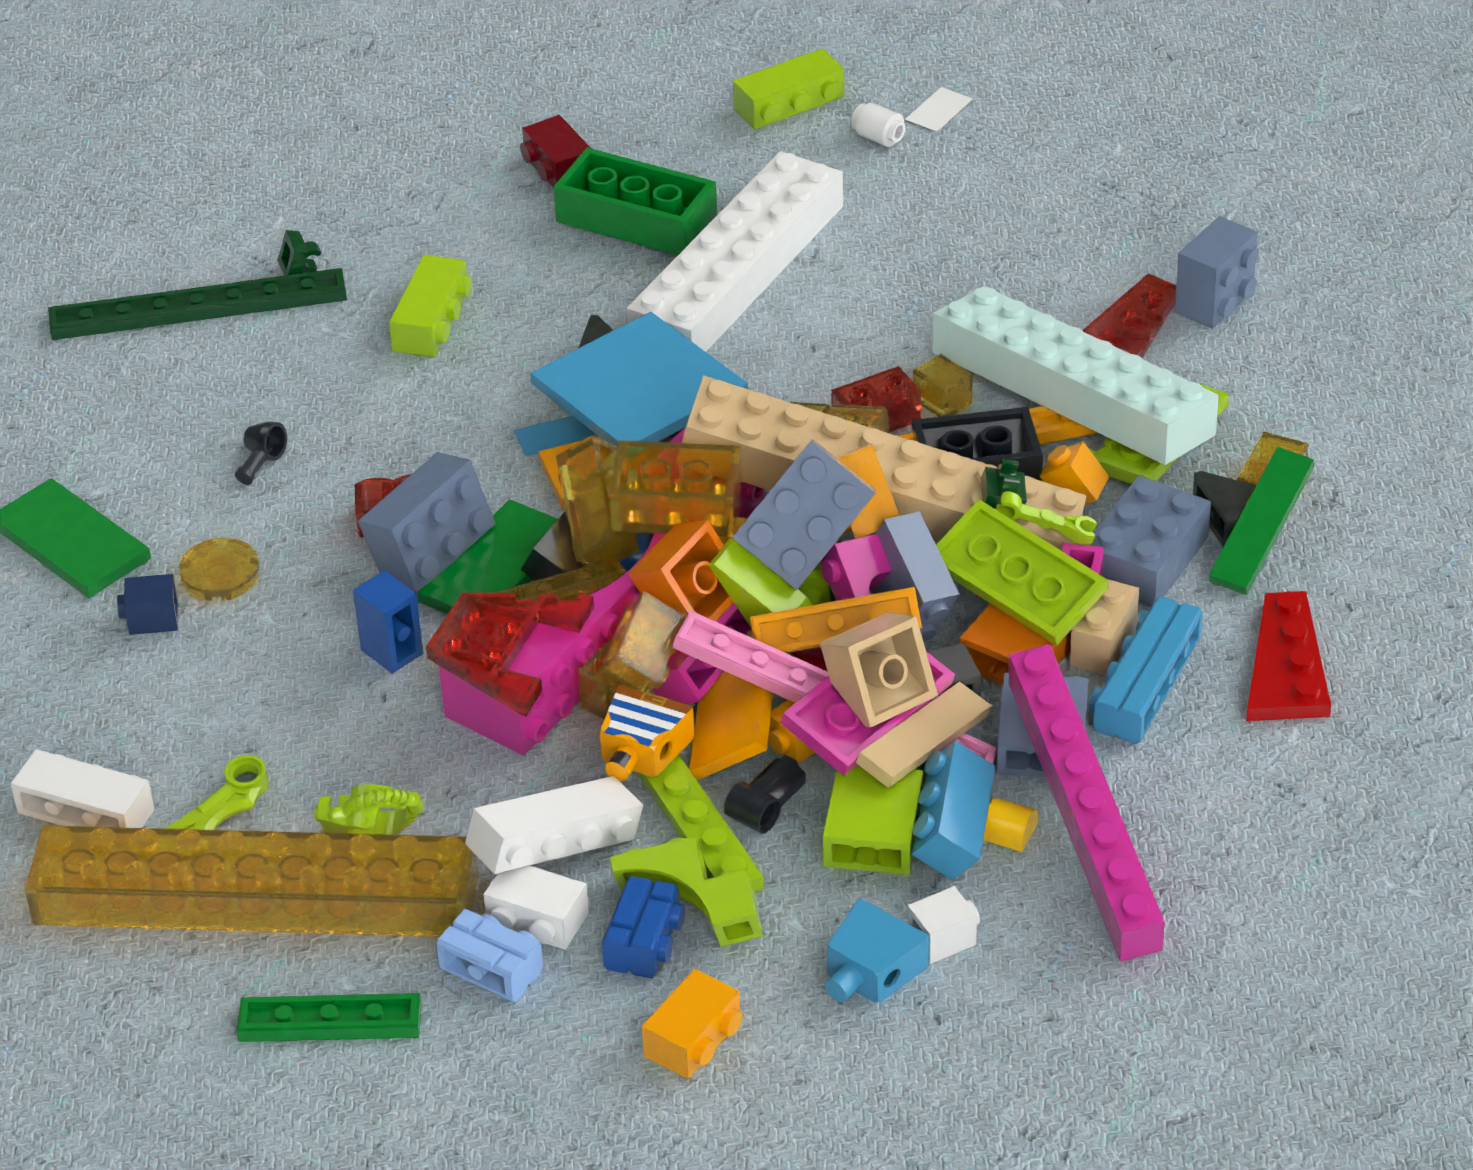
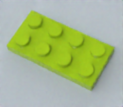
[936,499,1109,646]

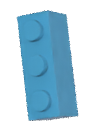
[911,740,995,881]

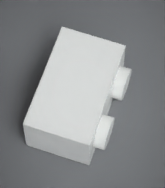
[483,866,589,950]

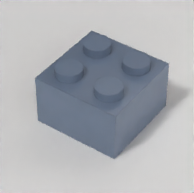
[1175,216,1259,329]

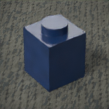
[117,574,179,635]

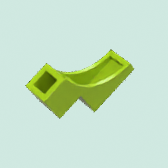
[610,836,764,947]

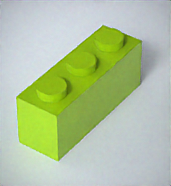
[732,48,844,130]
[389,254,472,357]

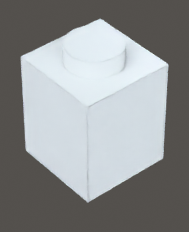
[908,886,980,964]

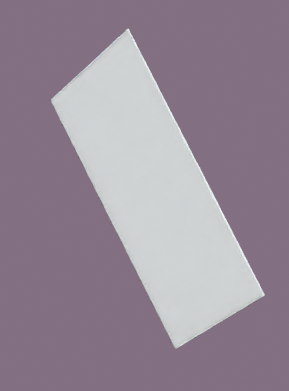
[905,87,973,132]

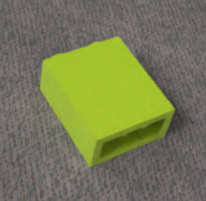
[823,765,923,875]

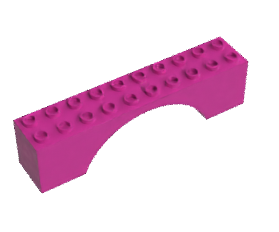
[438,428,765,756]

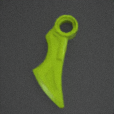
[123,755,269,858]

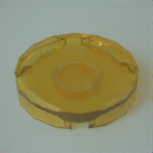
[179,537,260,601]

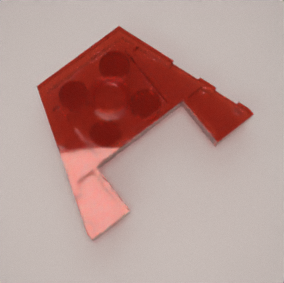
[426,592,594,716]

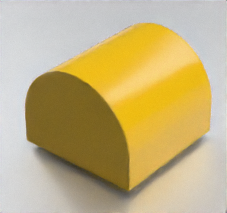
[983,797,1038,852]

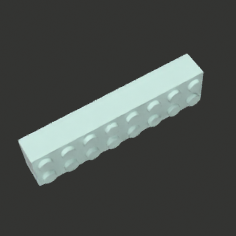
[932,286,1219,465]

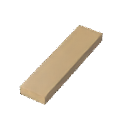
[856,682,992,788]

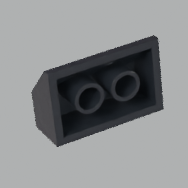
[912,407,1043,481]

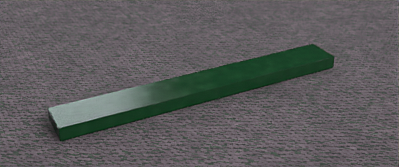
[48,268,347,340]

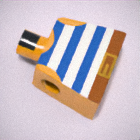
[600,684,695,781]

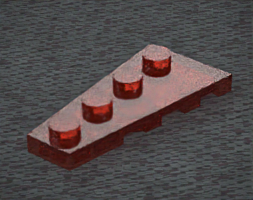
[1082,273,1176,358]

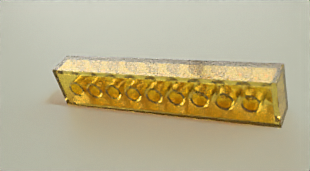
[25,825,479,937]

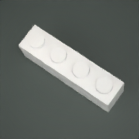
[465,776,643,874]

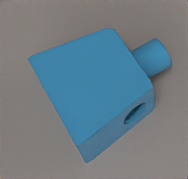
[825,898,929,1002]

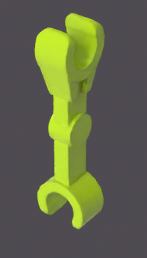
[995,491,1096,546]

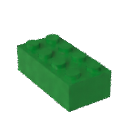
[553,148,717,255]

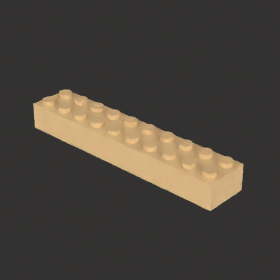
[676,375,1087,551]

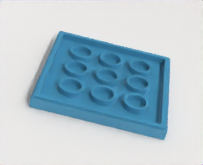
[530,312,748,458]

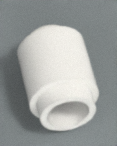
[851,103,905,147]

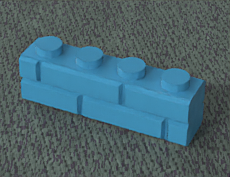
[1089,596,1203,744]

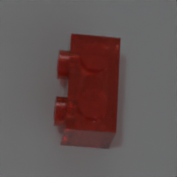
[831,366,921,433]

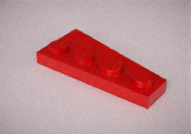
[1246,591,1331,721]

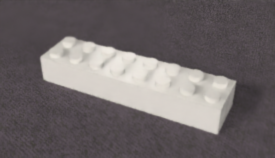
[627,151,843,352]

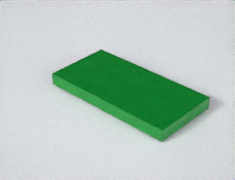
[0,478,151,598]
[417,499,558,624]

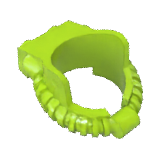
[314,784,425,856]

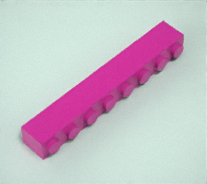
[1009,644,1165,962]

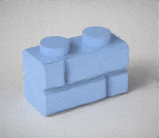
[437,909,543,1003]

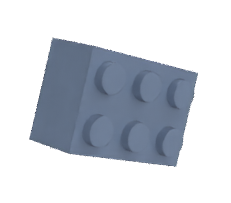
[732,439,876,590]
[358,452,496,594]
[1090,476,1211,607]

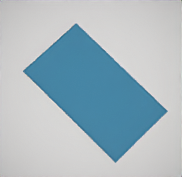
[513,416,595,456]

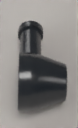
[235,421,287,485]

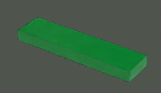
[1209,446,1315,595]
[237,993,422,1042]

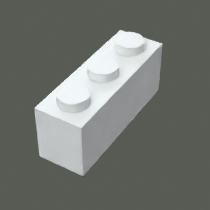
[11,749,154,844]

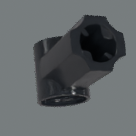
[724,755,806,834]

